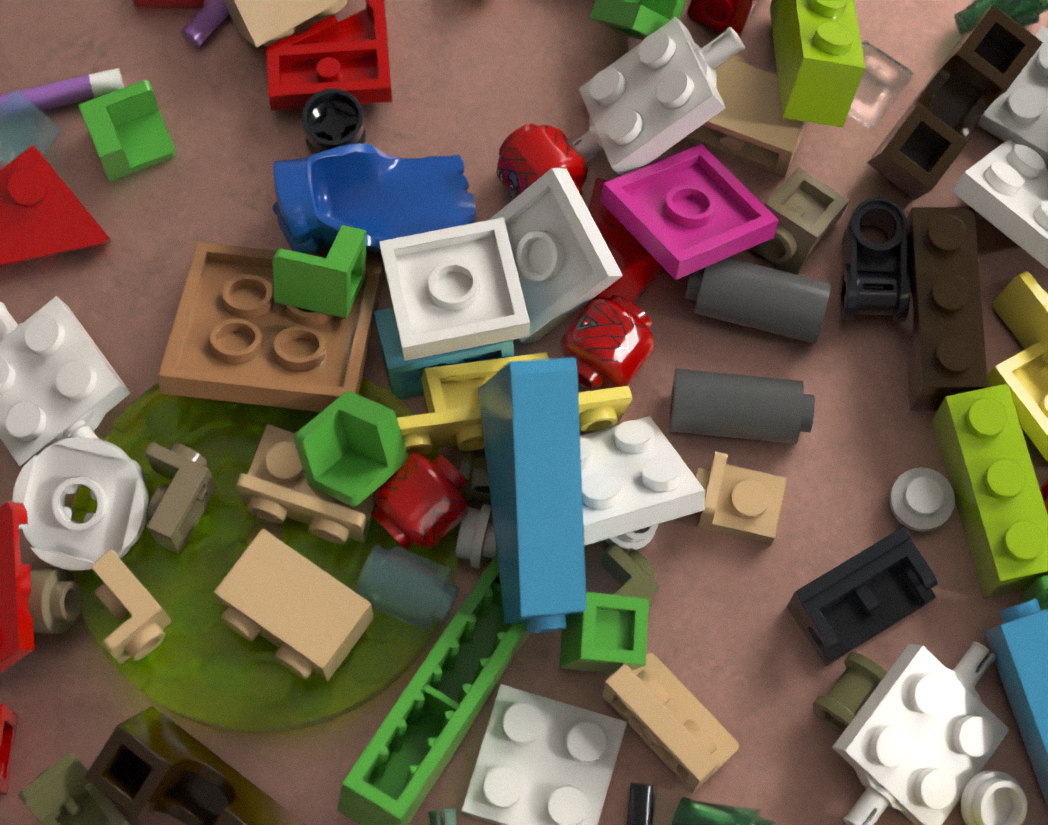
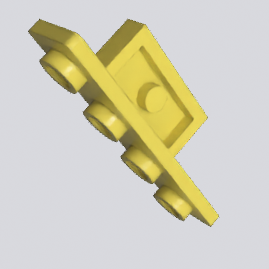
[987,271,1048,462]
[397,352,633,456]

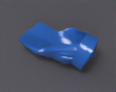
[273,144,476,253]

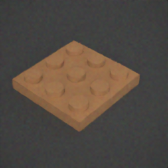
[158,242,383,412]

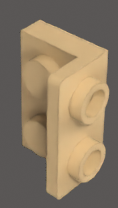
[236,424,377,544]
[602,653,739,793]

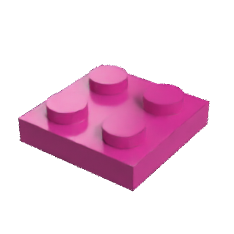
[600,144,779,280]

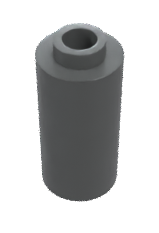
[685,257,831,344]
[669,368,815,444]

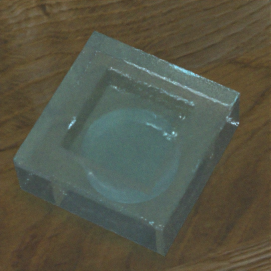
[0,89,63,164]

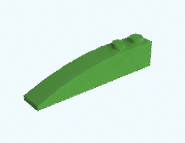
[337,553,530,825]

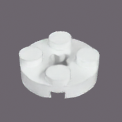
[12,437,149,570]

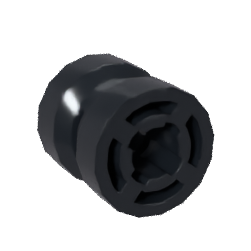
[302,89,366,156]

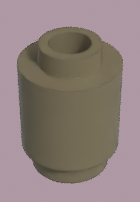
[28,566,83,634]

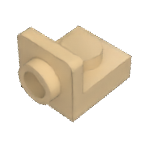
[695,451,787,544]
[91,549,172,664]

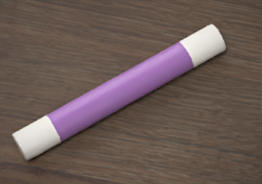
[0,68,124,120]

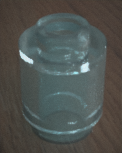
[356,545,460,631]

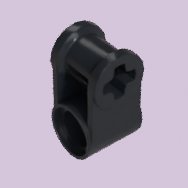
[839,197,911,322]

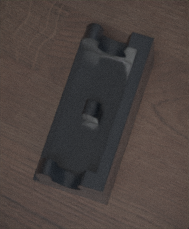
[787,526,938,666]

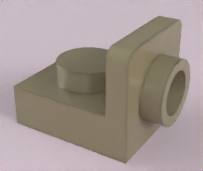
[749,167,850,275]
[145,442,217,555]

